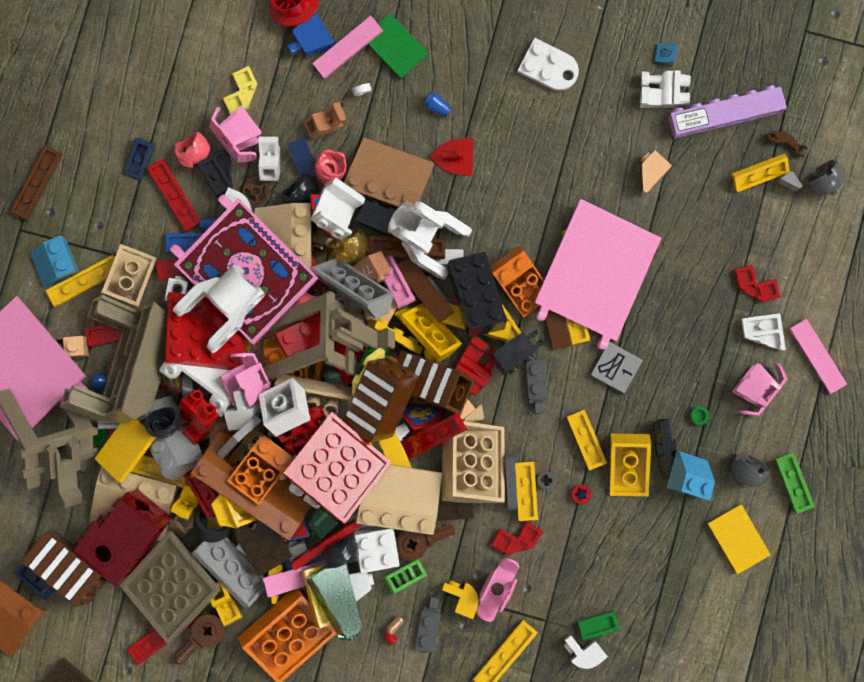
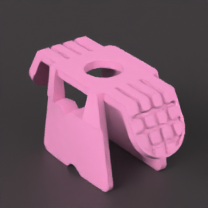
[210,107,262,162]
[220,353,271,411]
[733,362,787,417]
[476,558,519,622]

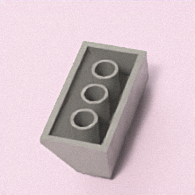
[311,258,394,318]
[138,396,203,481]

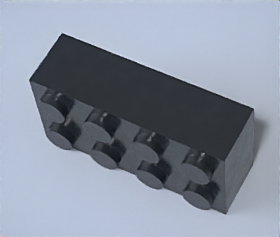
[447,252,507,338]

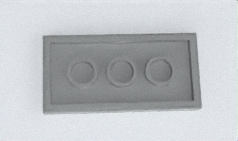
[191,527,265,609]

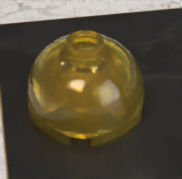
[330,228,369,265]

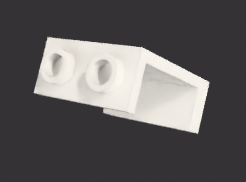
[310,177,365,240]

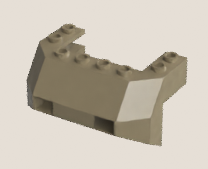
[60,295,166,423]

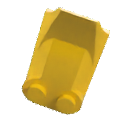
[394,303,462,363]
[211,494,257,528]

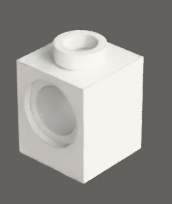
[164,276,191,302]

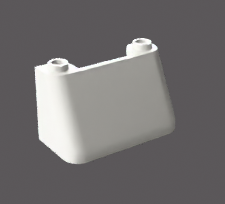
[159,362,234,417]

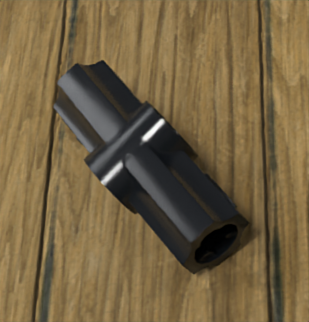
[653,419,677,479]

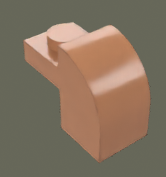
[304,102,346,139]

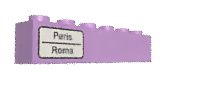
[668,86,787,139]

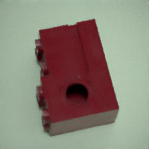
[73,488,172,587]

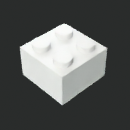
[259,378,310,436]
[353,526,400,574]

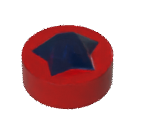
[571,485,591,504]

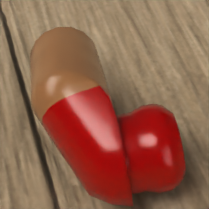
[384,616,404,645]

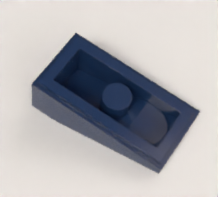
[124,137,156,180]
[287,138,316,178]
[15,564,54,599]

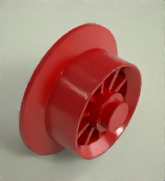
[269,0,319,27]

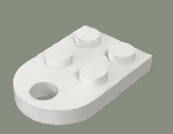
[517,38,579,91]

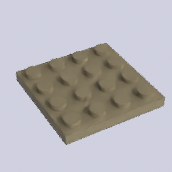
[120,532,221,644]

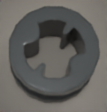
[537,472,555,489]

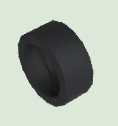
[193,508,230,543]

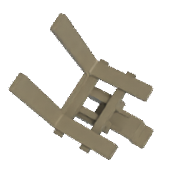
[263,291,395,381]
[0,389,99,508]

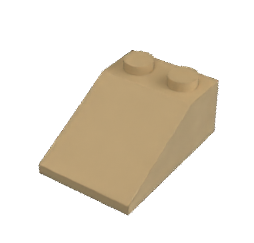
[100,244,156,309]

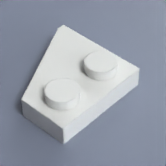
[741,313,786,351]

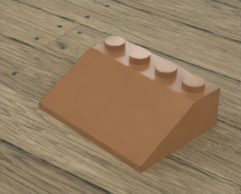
[344,138,435,209]

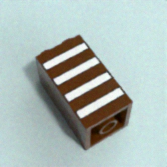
[396,350,475,416]
[343,357,419,443]
[21,530,107,607]

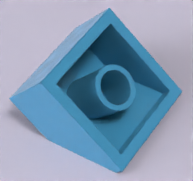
[30,235,79,288]
[667,451,715,500]

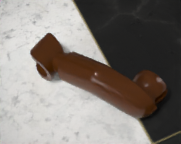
[767,131,807,157]

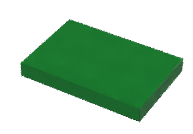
[367,13,429,80]

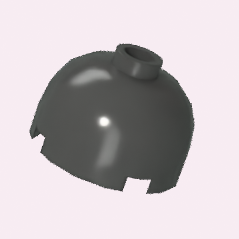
[805,159,845,195]
[731,452,772,488]

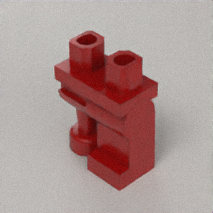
[455,336,497,396]
[179,389,219,445]
[277,405,325,455]

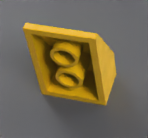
[610,433,651,497]

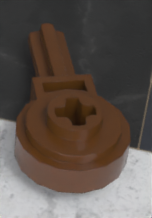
[395,524,455,561]
[173,613,226,665]

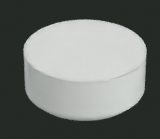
[352,83,372,96]

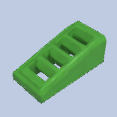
[383,559,427,595]

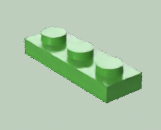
[774,452,815,514]

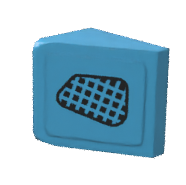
[654,44,678,66]

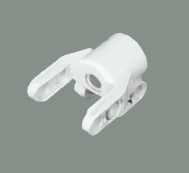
[388,201,472,280]
[173,264,265,353]

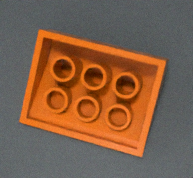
[237,588,338,682]

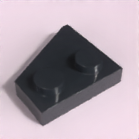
[197,149,233,198]

